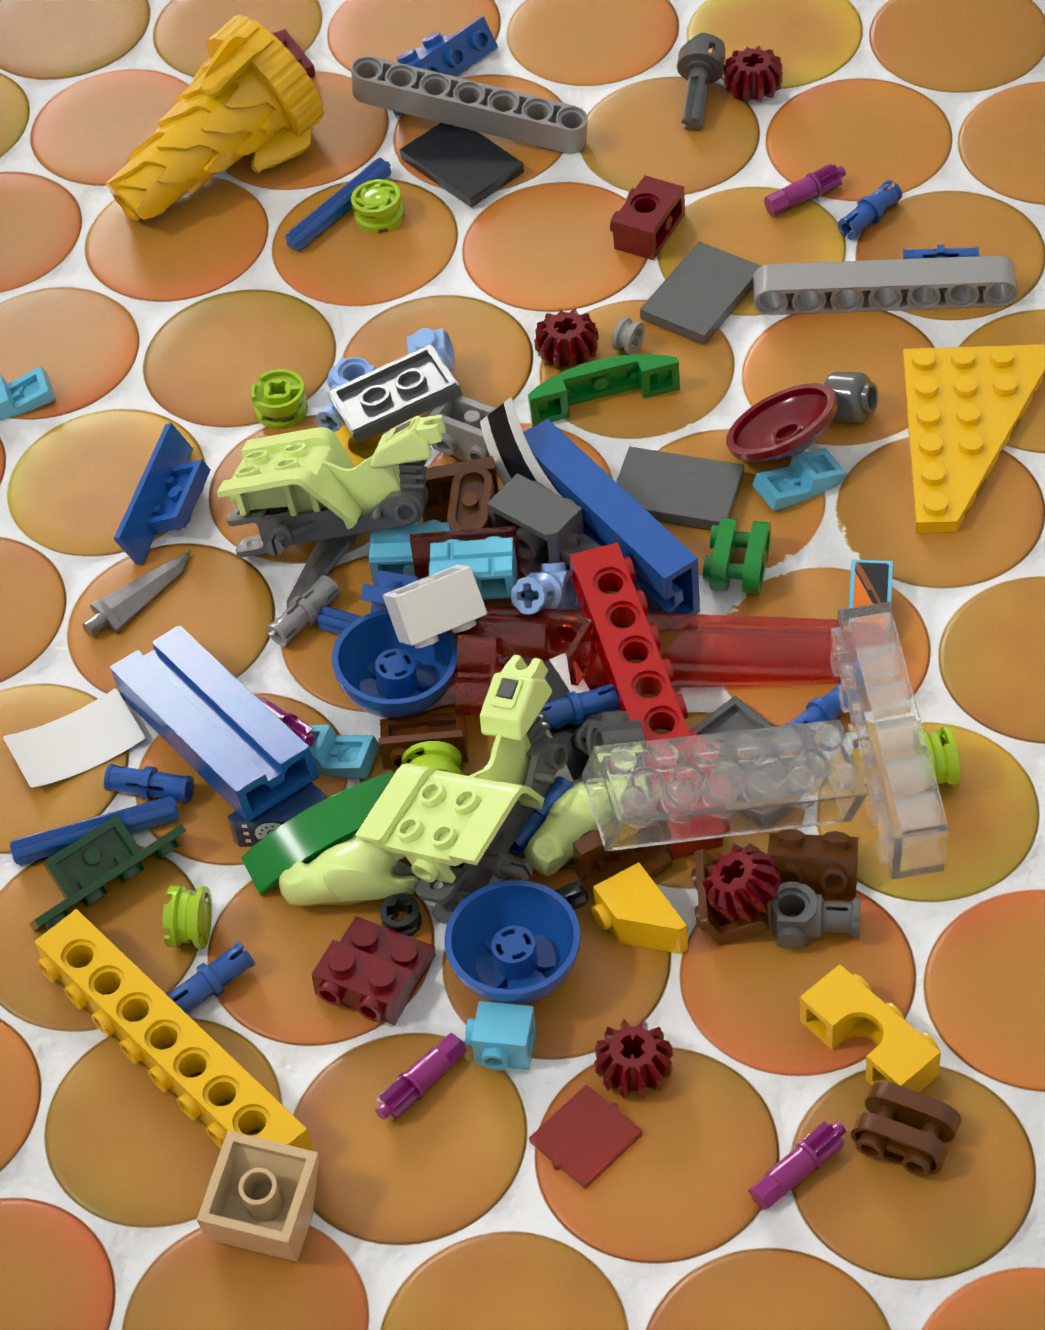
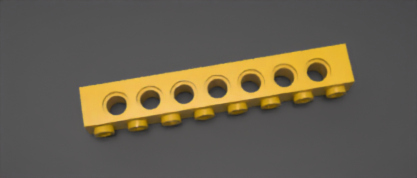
[34,909,313,1151]

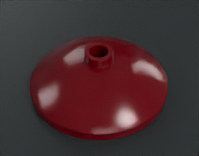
[726,383,838,463]

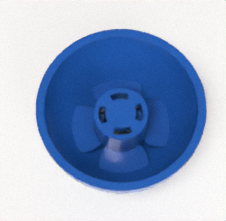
[332,609,458,718]
[444,880,580,1005]

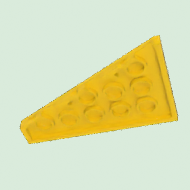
[903,344,1045,533]

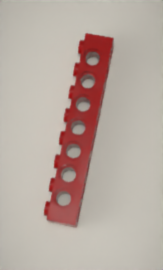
[570,542,729,860]

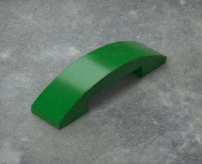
[528,354,680,427]
[241,772,395,896]

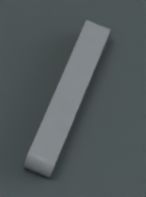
[351,56,588,154]
[753,256,1018,315]

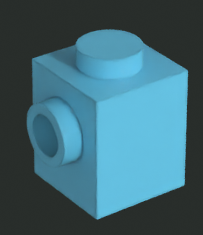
[465,1001,537,1070]

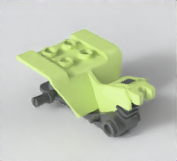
[217,415,446,557]
[355,655,568,924]

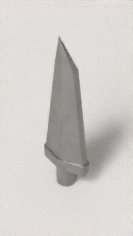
[286,534,357,608]
[82,550,191,637]

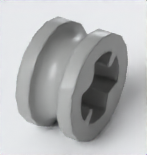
[612,317,645,355]

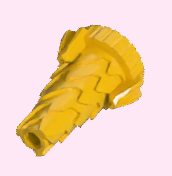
[105,15,324,221]

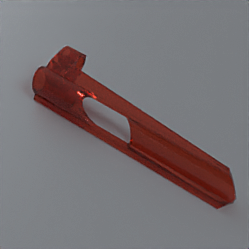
[455,606,890,716]

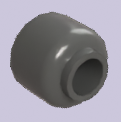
[824,372,878,423]

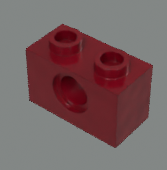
[610,175,685,260]

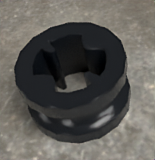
[380,893,422,937]

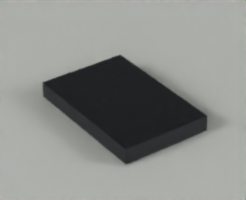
[400,123,524,208]

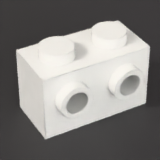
[382,564,487,649]

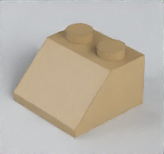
[196,1131,320,1262]

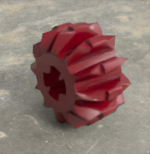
[724,45,783,103]
[534,308,599,371]
[702,843,783,923]
[594,1018,673,1100]

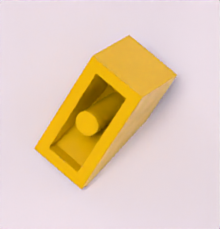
[591,862,688,954]

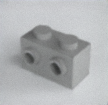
[428,395,497,473]

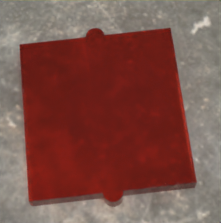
[529,1084,643,1189]

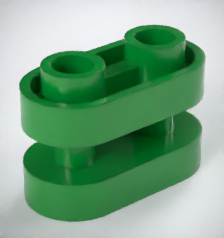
[703,517,771,594]

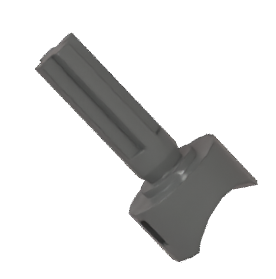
[677,33,726,131]

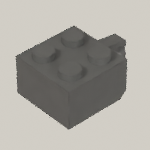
[487,473,601,576]

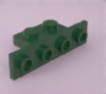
[29,814,186,931]

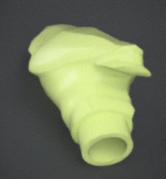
[523,768,655,876]
[279,838,420,906]

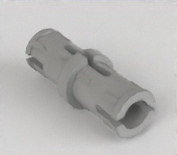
[267,575,341,647]

